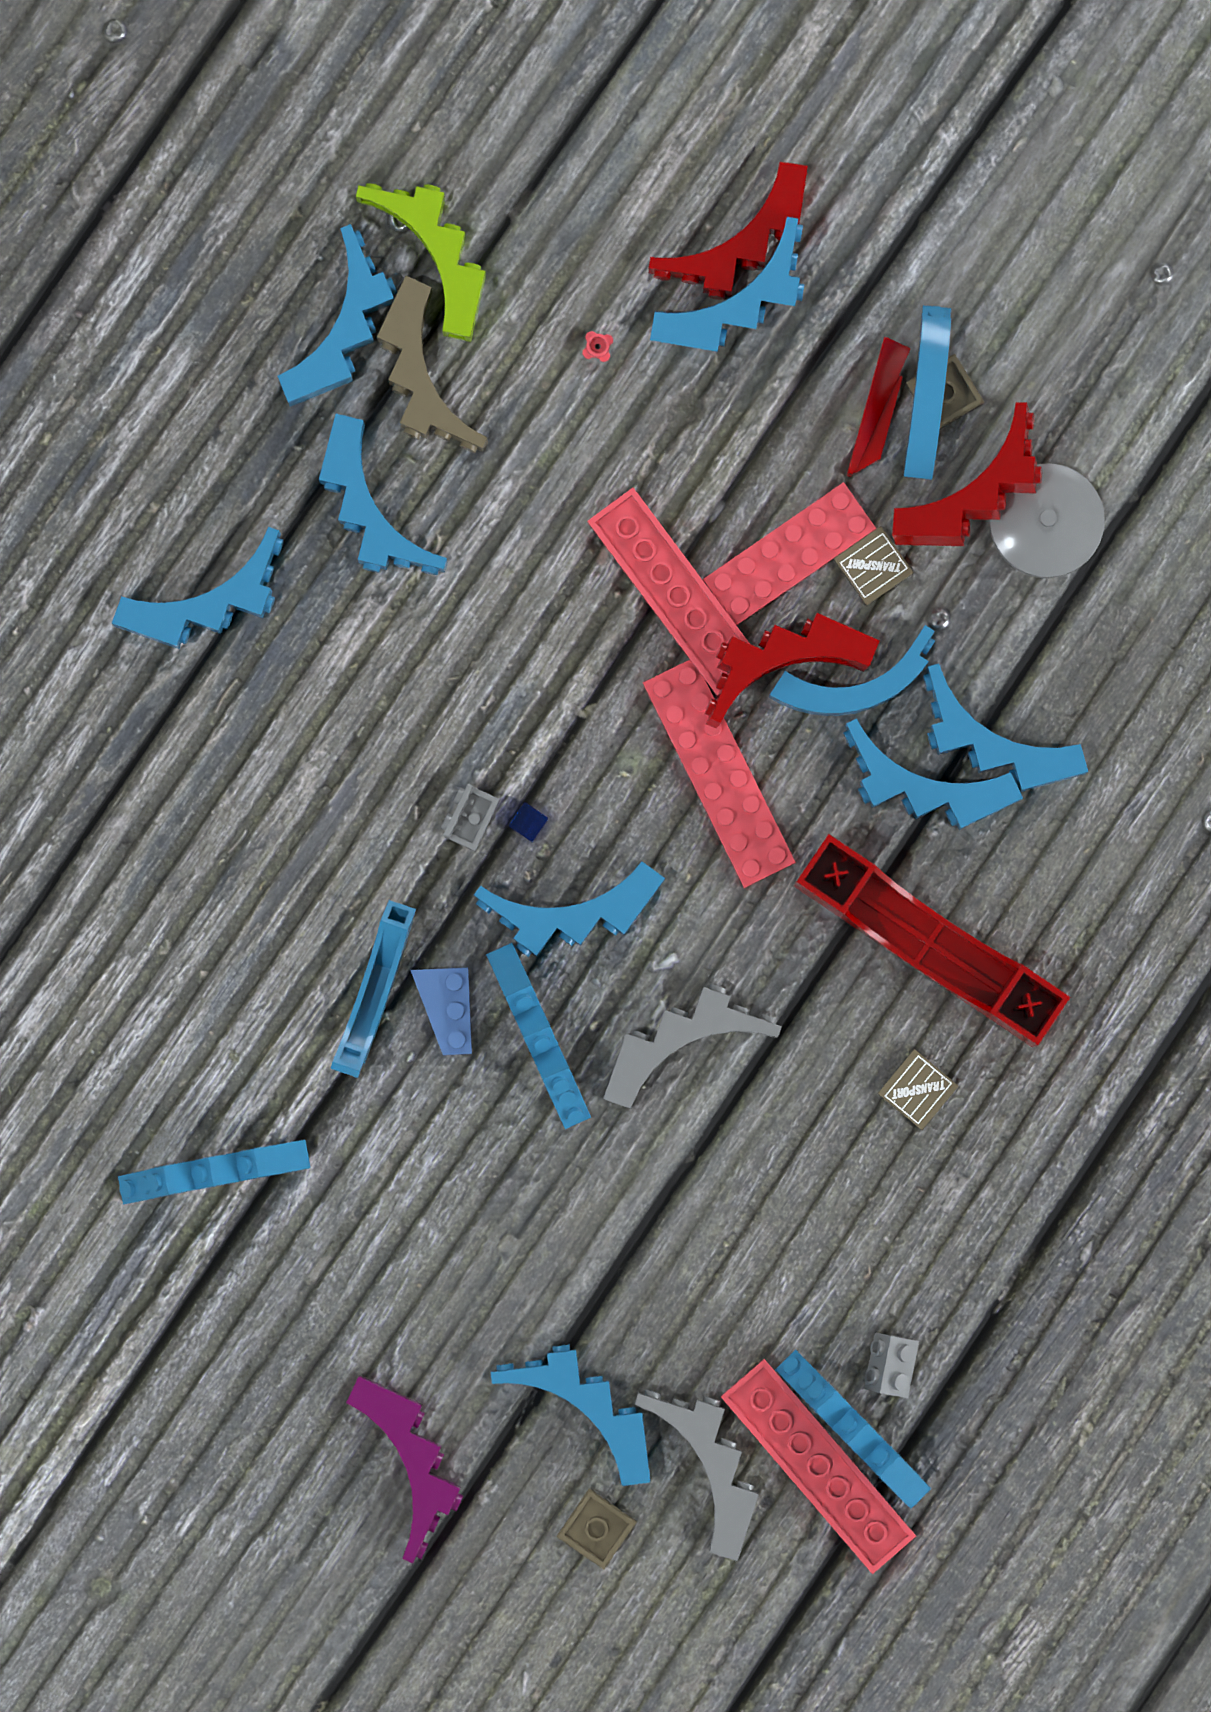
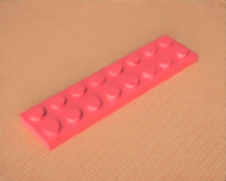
[587,488,760,696]
[643,660,796,888]
[720,1359,916,1574]

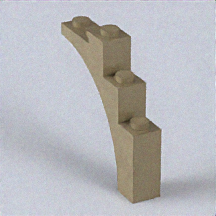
[377,276,488,453]

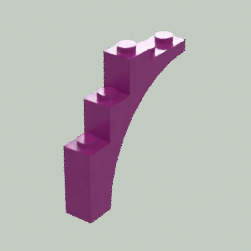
[346,1375,463,1564]

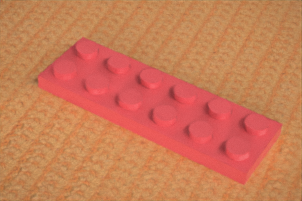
[703,482,876,626]

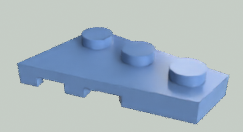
[411,968,472,1055]

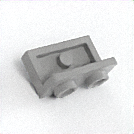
[441,784,500,852]
[864,1333,919,1398]

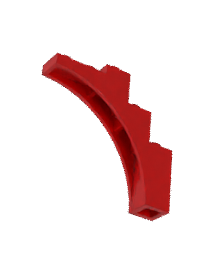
[648,162,808,300]
[892,402,1042,546]
[705,613,880,728]

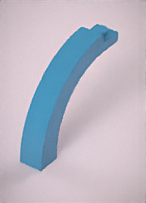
[904,305,951,480]
[769,625,935,716]
[331,900,416,1078]

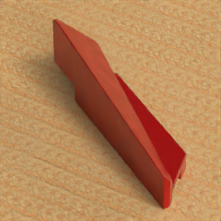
[847,337,910,477]

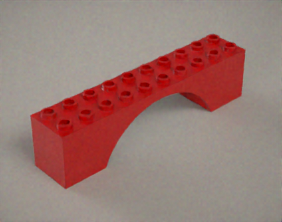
[794,834,1071,1048]

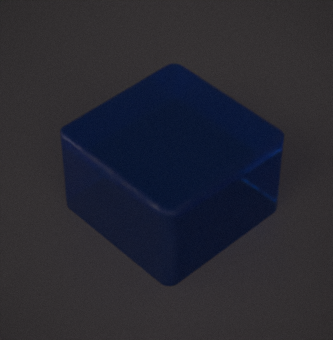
[509,802,548,843]

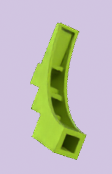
[356,183,486,342]

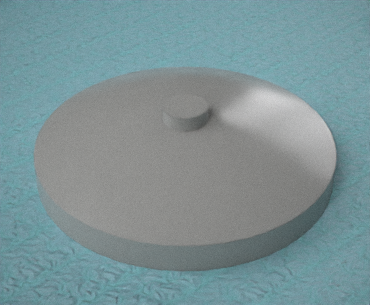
[989,463,1105,578]

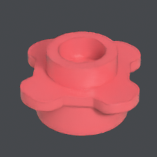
[582,331,613,362]

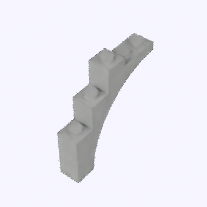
[603,984,782,1109]
[635,1389,759,1561]

